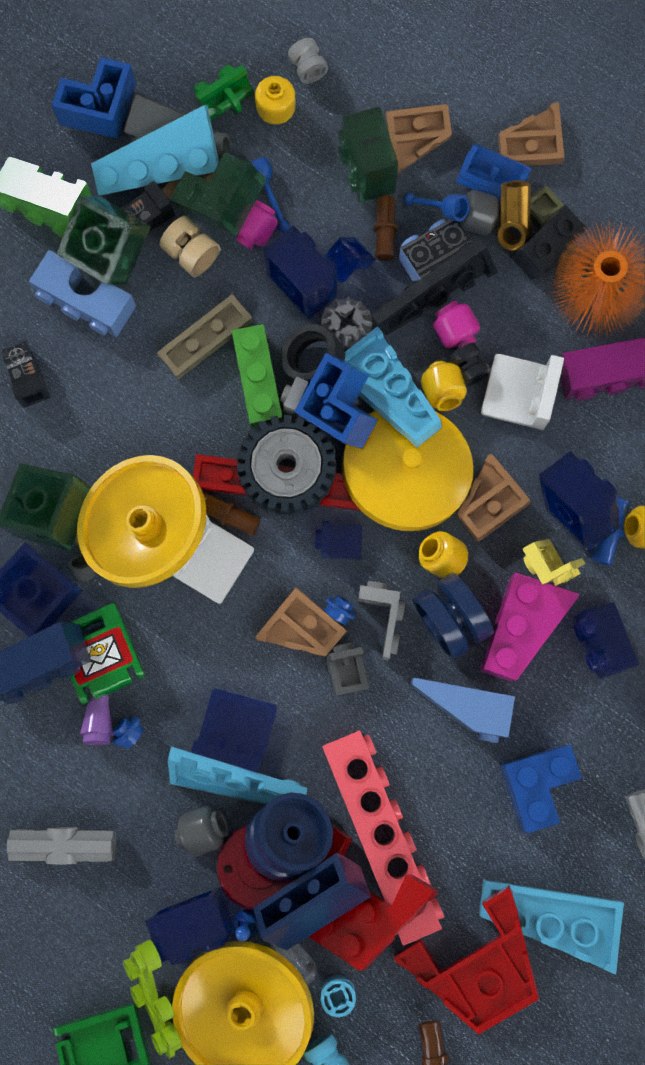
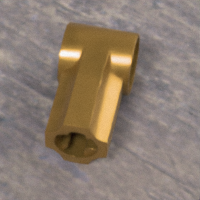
[497,180,533,251]

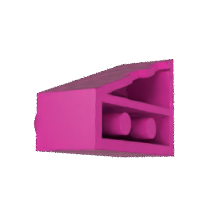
[479,572,580,682]

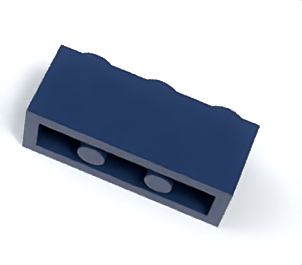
[0,621,91,705]
[253,853,371,951]

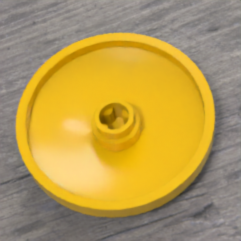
[342,411,473,531]
[77,455,206,588]
[172,941,314,1065]

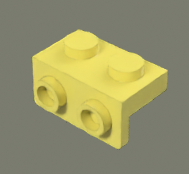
[523,539,586,586]

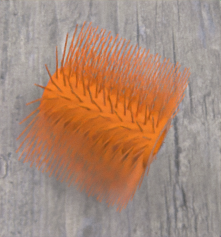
[551,223,645,337]

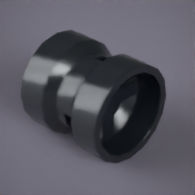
[447,343,492,387]

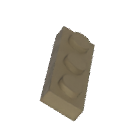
[157,294,253,380]

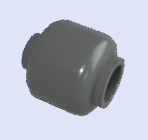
[459,190,501,236]
[175,805,229,856]

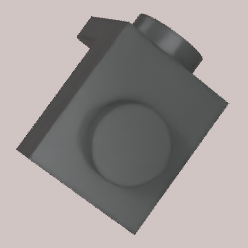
[326,643,369,697]

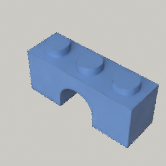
[29,250,136,338]

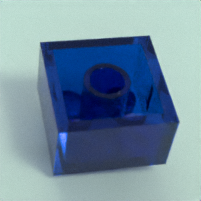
[264,225,338,320]
[539,451,620,551]
[0,542,83,637]
[145,887,233,965]

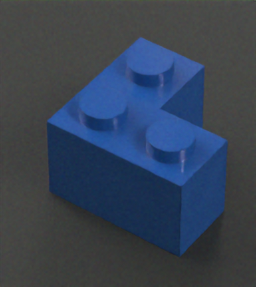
[52,57,136,140]
[294,353,378,449]
[499,745,582,833]

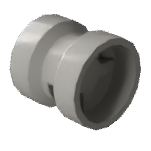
[288,38,328,84]

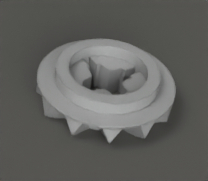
[321,296,372,348]

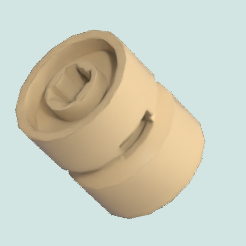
[159,216,220,277]

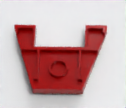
[309,826,438,971]
[393,885,539,1035]

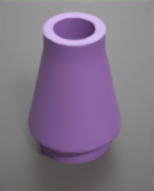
[80,695,114,746]

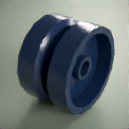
[412,572,494,661]
[244,792,333,882]

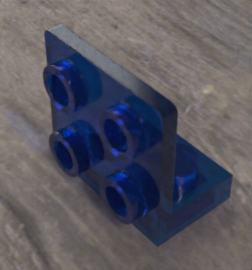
[573,602,639,679]
[191,688,277,772]

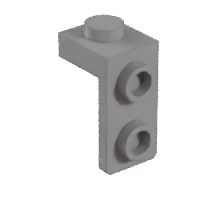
[358,581,405,661]

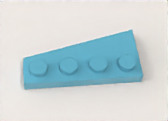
[91,105,221,196]
[345,326,442,448]
[168,747,307,805]
[479,880,624,975]

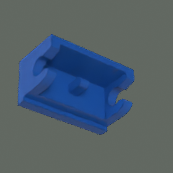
[456,143,532,202]

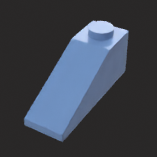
[410,678,515,743]

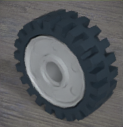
[237,415,336,516]

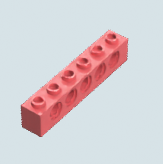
[322,730,444,946]

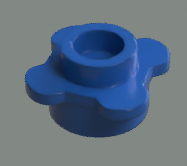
[324,595,357,625]
[111,715,144,749]

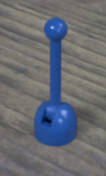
[245,157,290,232]
[403,193,470,221]
[233,909,259,941]

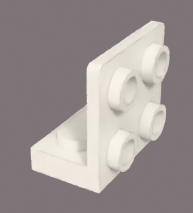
[481,354,564,430]
[172,515,254,604]

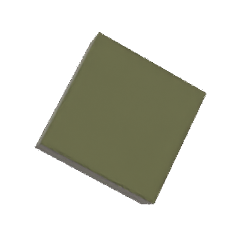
[530,185,564,227]

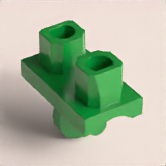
[194,64,254,121]

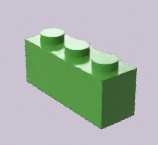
[232,324,282,429]

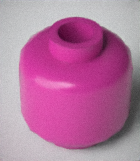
[231,199,278,250]
[433,301,481,349]

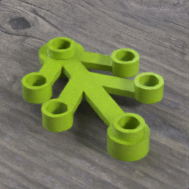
[123,939,181,1059]

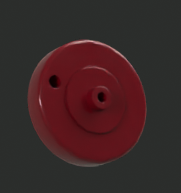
[217,826,298,911]

